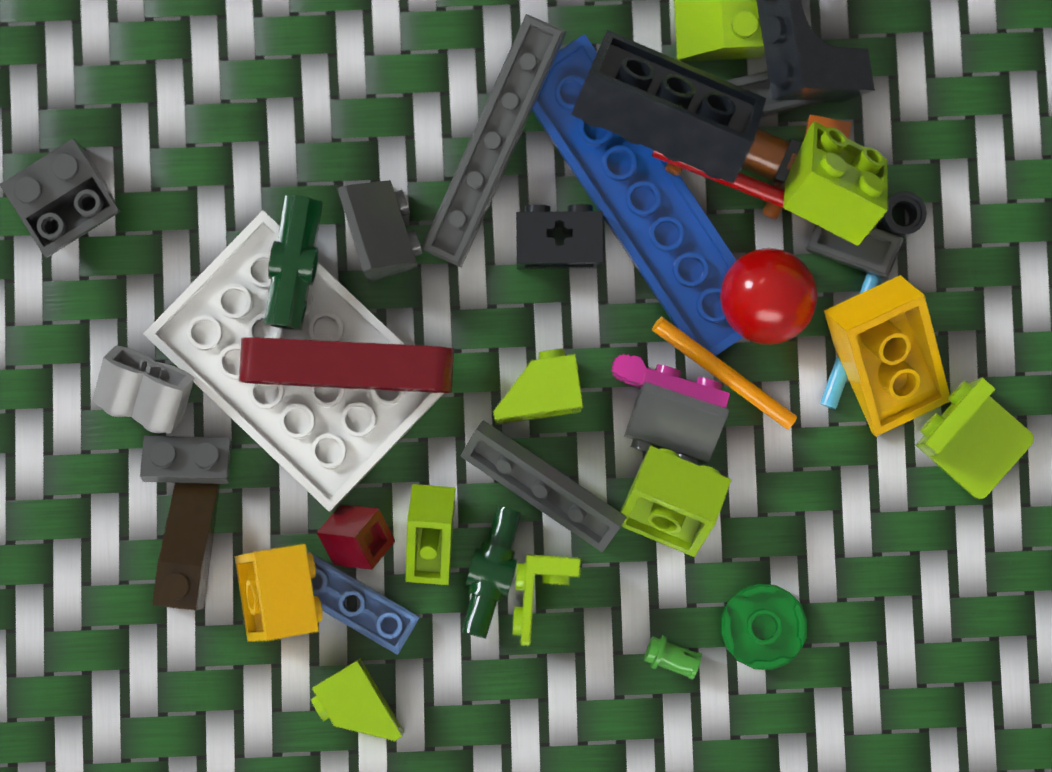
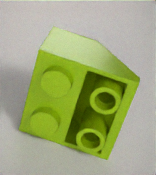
[783,121,888,246]

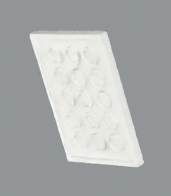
[143,210,444,512]

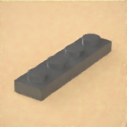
[460,420,627,552]

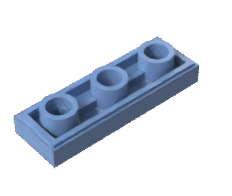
[307,552,420,655]

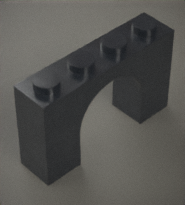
[756,0,875,101]

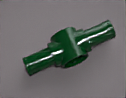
[462,506,521,639]

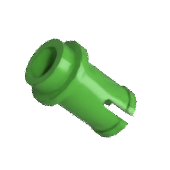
[644,635,702,680]

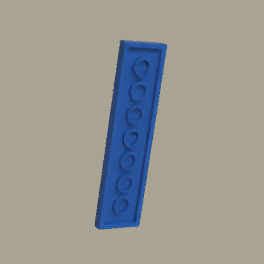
[532,34,743,356]

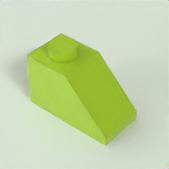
[406,484,456,585]
[311,658,405,741]

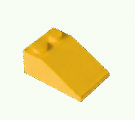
[824,275,950,437]

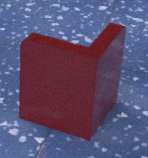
[316,505,395,570]

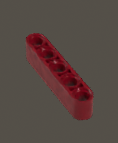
[239,337,454,393]

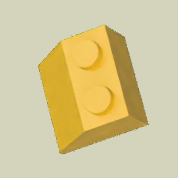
[234,544,322,642]

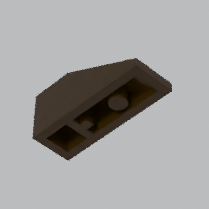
[152,483,220,610]

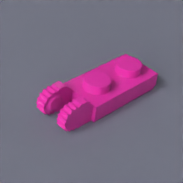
[611,353,730,408]

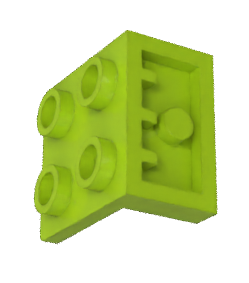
[513,554,580,646]

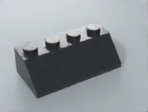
[571,30,766,184]

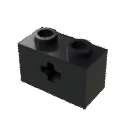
[516,204,603,269]

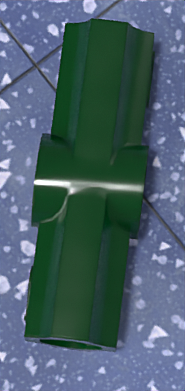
[264,195,323,331]

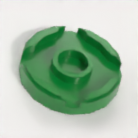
[720,584,807,670]

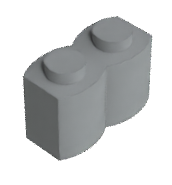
[92,346,195,434]

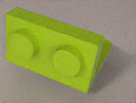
[915,378,1034,499]

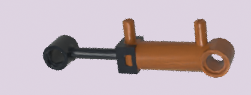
[665,128,927,238]

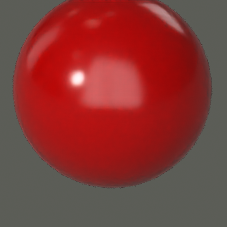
[720,248,817,345]

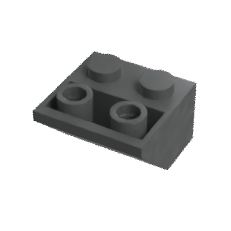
[0,138,120,258]

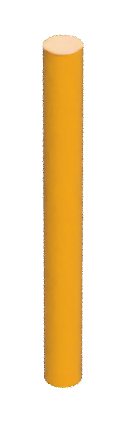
[652,317,797,429]

